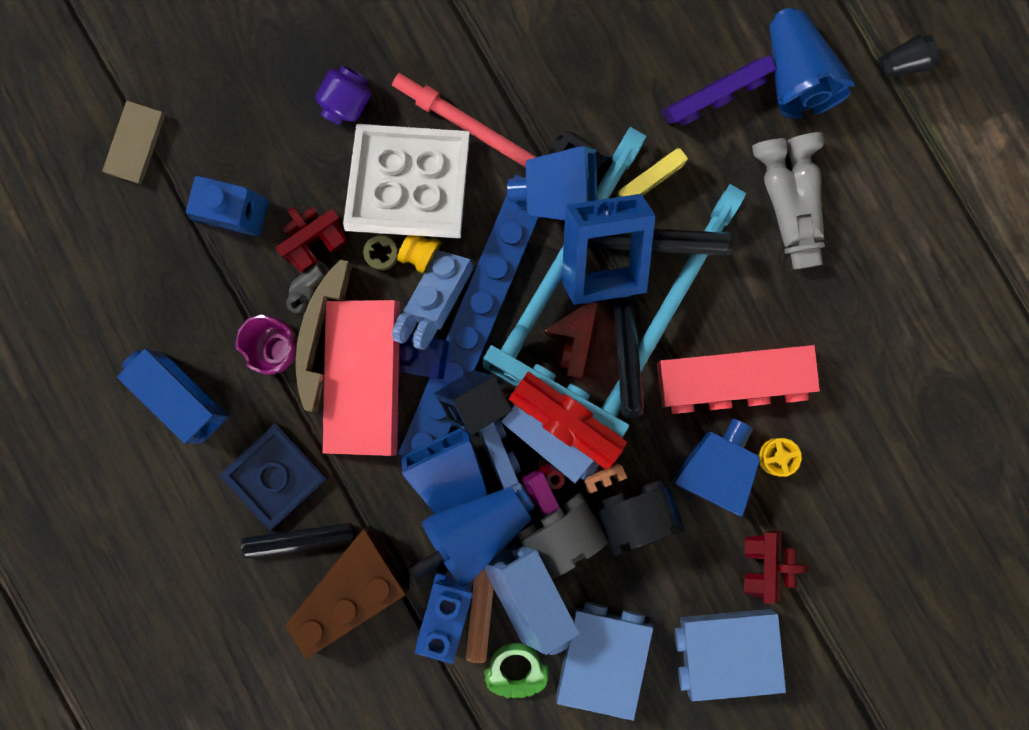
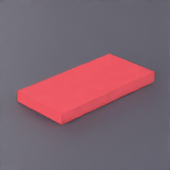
[323,300,400,456]

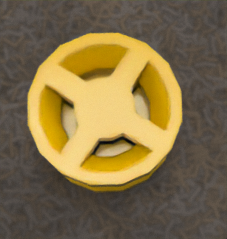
[397,235,441,274]
[758,438,802,477]

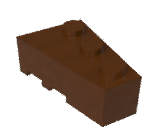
[285,526,409,659]

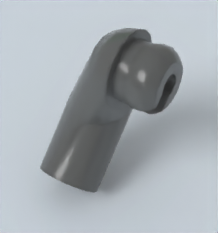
[286,261,329,314]

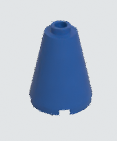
[769,8,855,119]
[421,486,535,587]

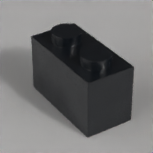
[434,370,513,435]

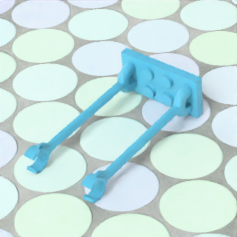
[483,127,746,437]

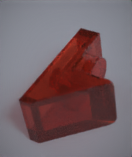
[544,302,597,380]

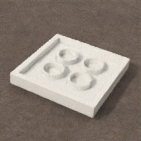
[343,124,470,238]

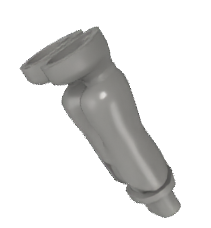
[752,132,825,270]

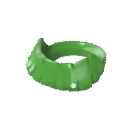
[484,643,549,698]

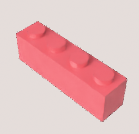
[657,345,820,414]

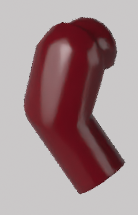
[538,464,565,496]

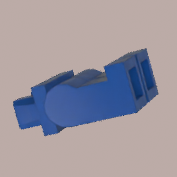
[414,571,474,664]

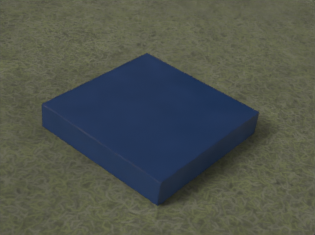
[219,423,328,531]

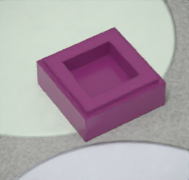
[522,471,560,514]

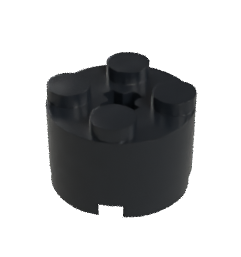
[597,480,686,557]

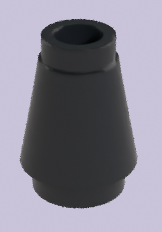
[878,34,940,78]

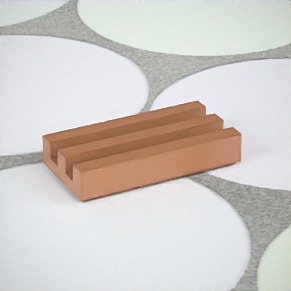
[582,462,627,493]

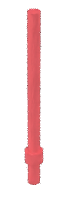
[392,73,536,168]

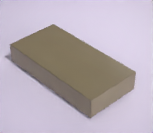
[102,100,165,185]

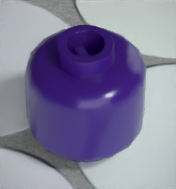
[315,65,372,125]

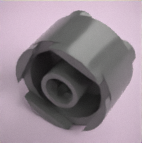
[516,493,609,579]

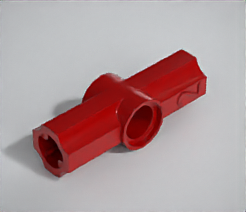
[508,371,628,471]

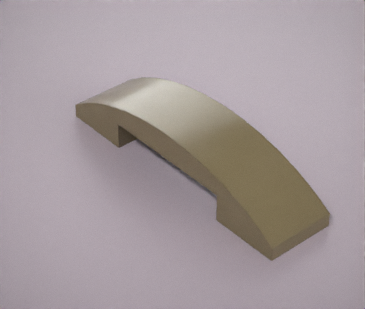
[296,260,353,412]

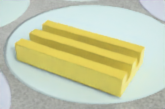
[616,148,688,197]

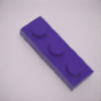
[661,55,776,126]

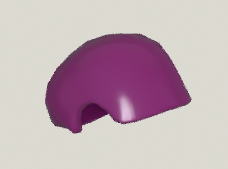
[235,314,298,375]

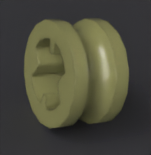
[363,235,399,271]

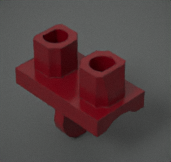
[275,206,349,273]
[744,530,808,604]

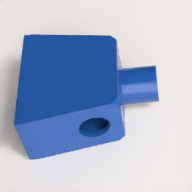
[507,146,598,220]
[186,176,269,237]
[671,419,760,517]
[401,429,487,513]

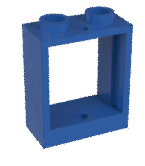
[561,194,655,305]
[117,349,230,444]

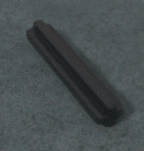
[241,523,355,559]

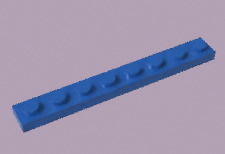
[398,174,539,455]

